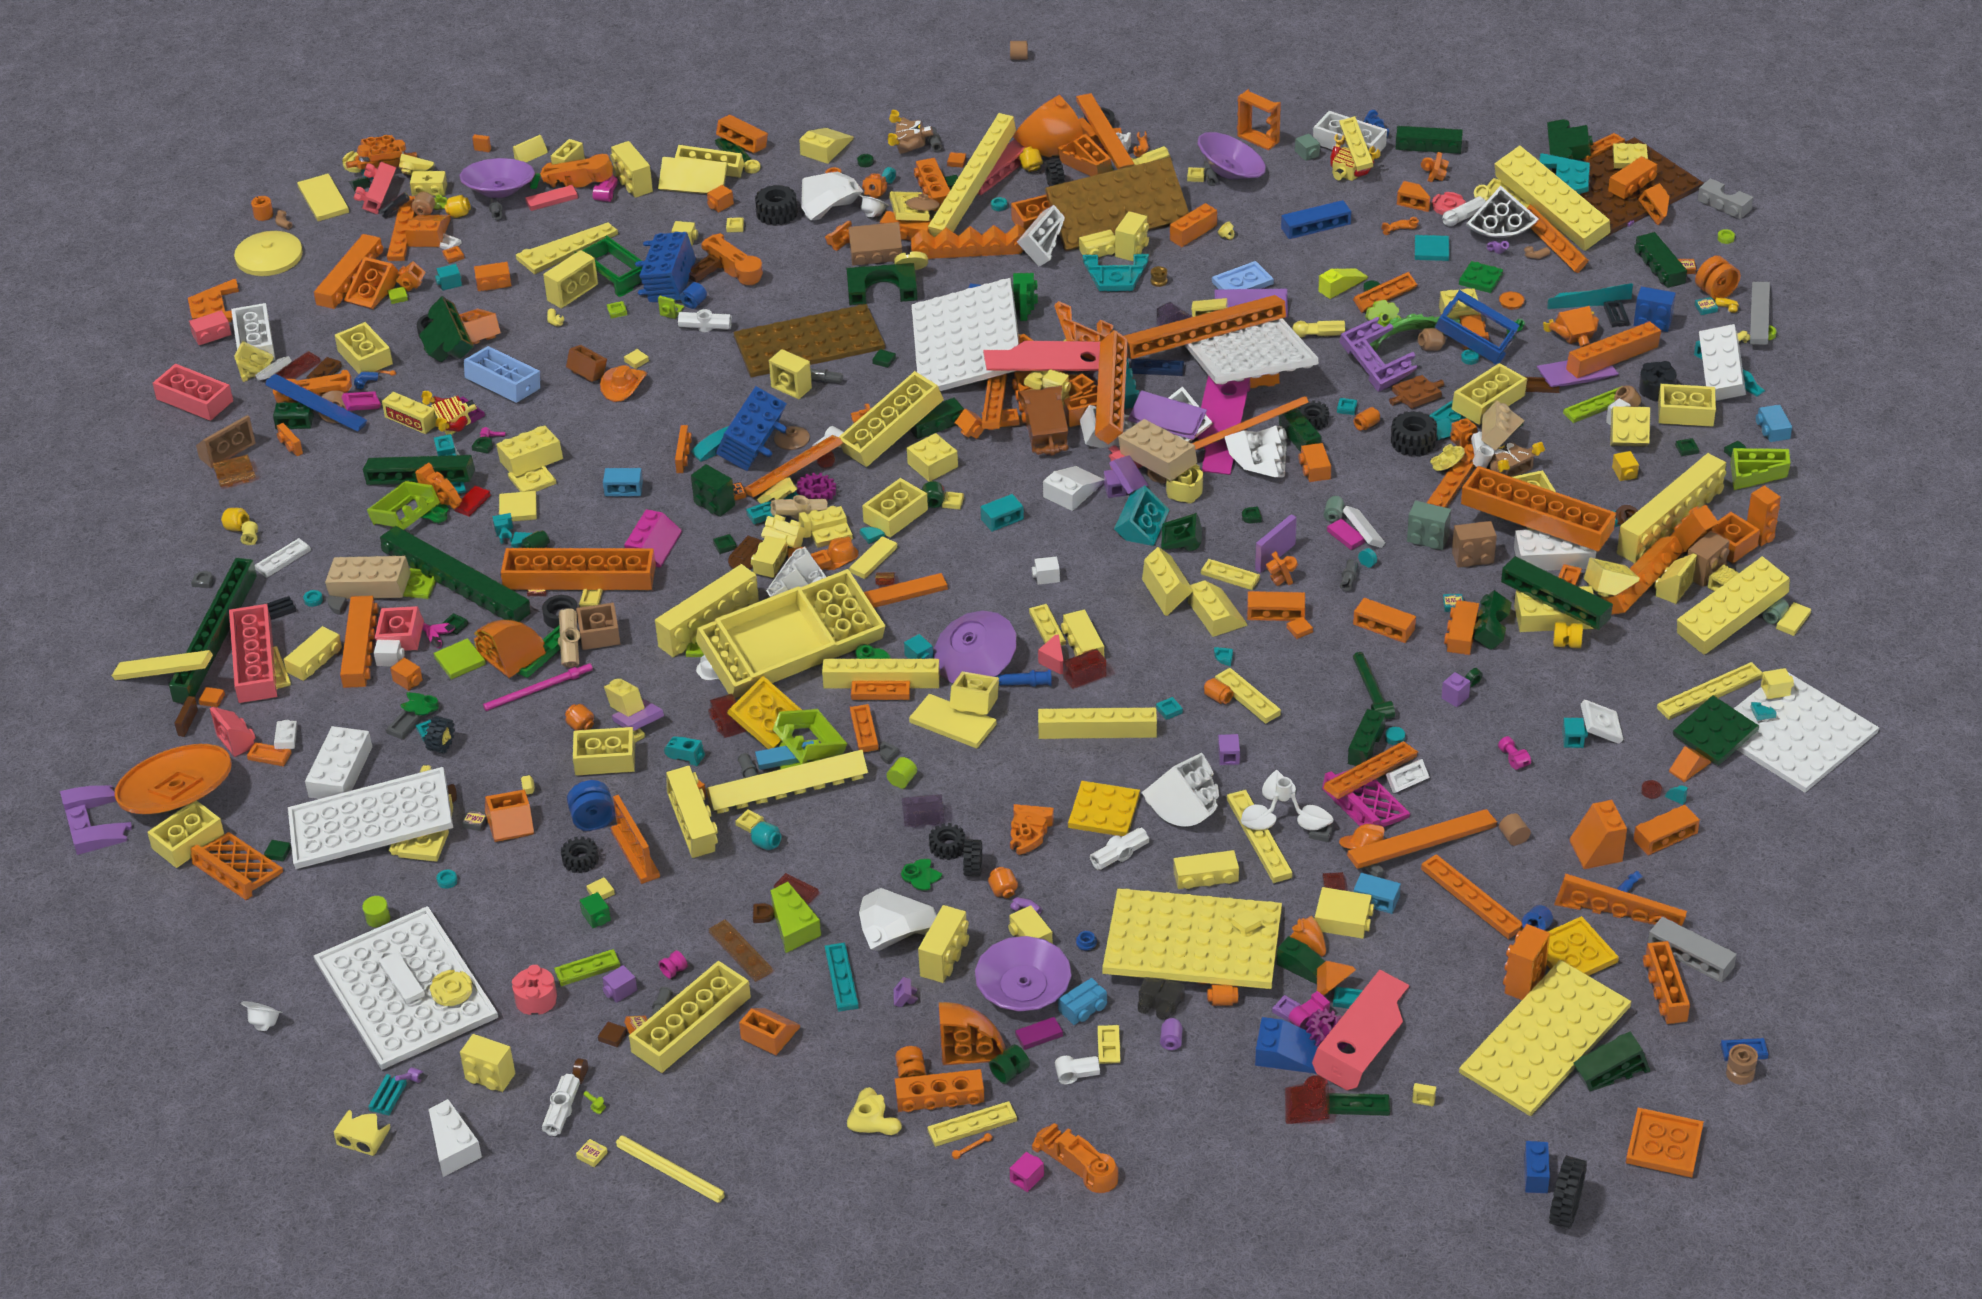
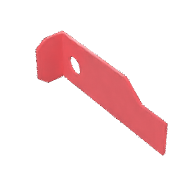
[983,341,1100,371]
[1312,970,1409,1090]

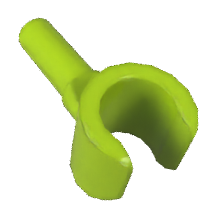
[583,1091,606,1114]

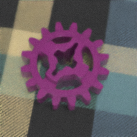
[797,472,836,502]
[1306,1008,1349,1051]

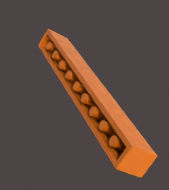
[1124,295,1286,359]

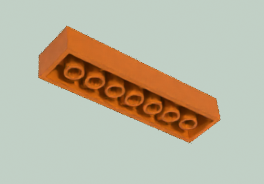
[1461,466,1616,552]
[501,548,656,590]

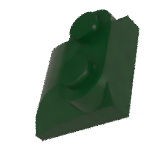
[1161,513,1202,551]

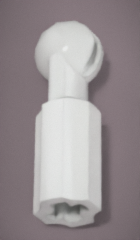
[1442,196,1486,227]

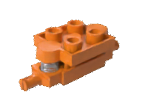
[346,135,417,170]

